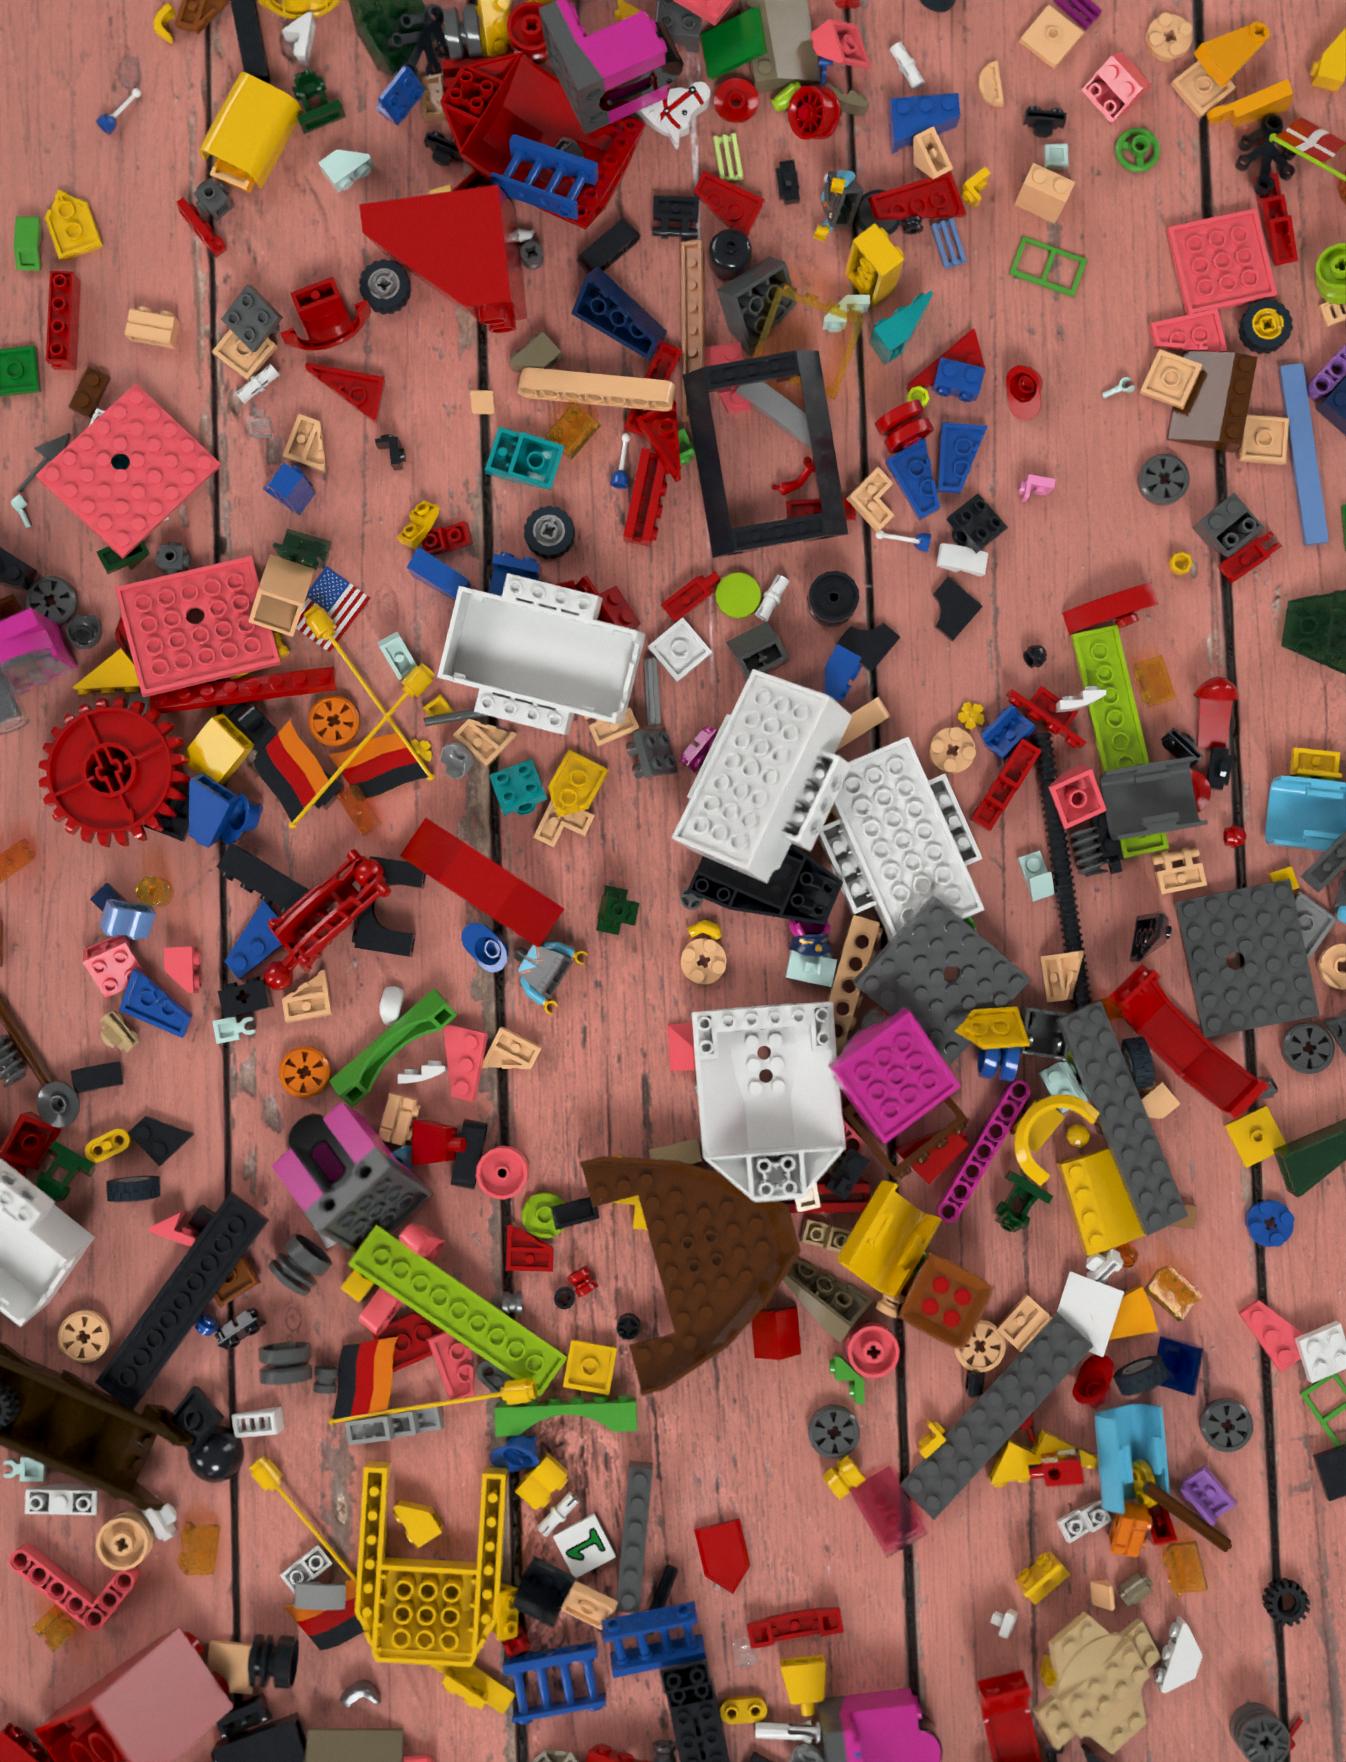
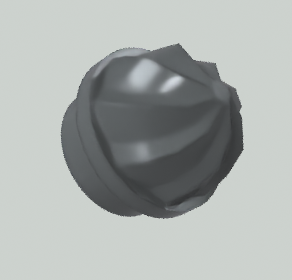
[1259,1075,1279,1099]

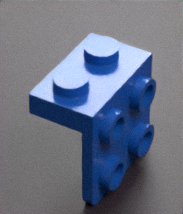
[376,65,426,126]
[489,552,541,596]

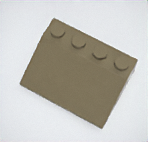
[739,0,821,93]
[304,1728,403,1762]

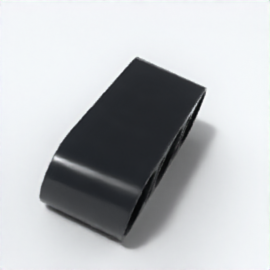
[577,218,641,274]
[451,1119,488,1190]

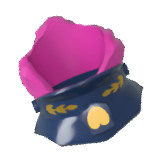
[788,919,831,957]

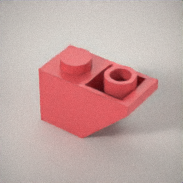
[164,946,202,993]

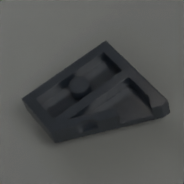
[128,1116,194,1166]

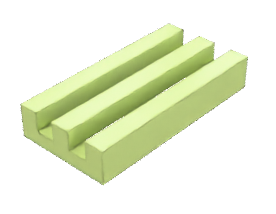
[713,133,743,182]

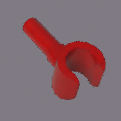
[1288,1717,1303,1751]

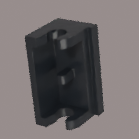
[216,1693,273,1740]

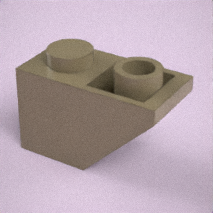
[509,332,562,372]

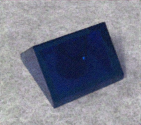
[1157,1337,1204,1396]

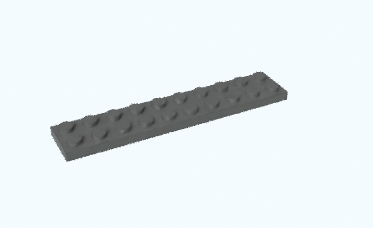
[1057,1000,1188,1235]
[899,1312,1093,1520]

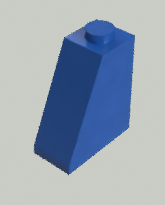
[407,547,472,601]
[189,772,240,848]

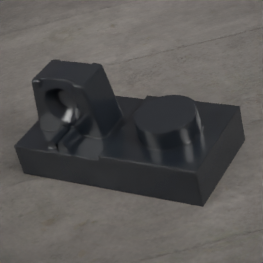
[825,1147,870,1200]

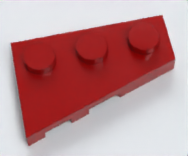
[693,170,765,237]

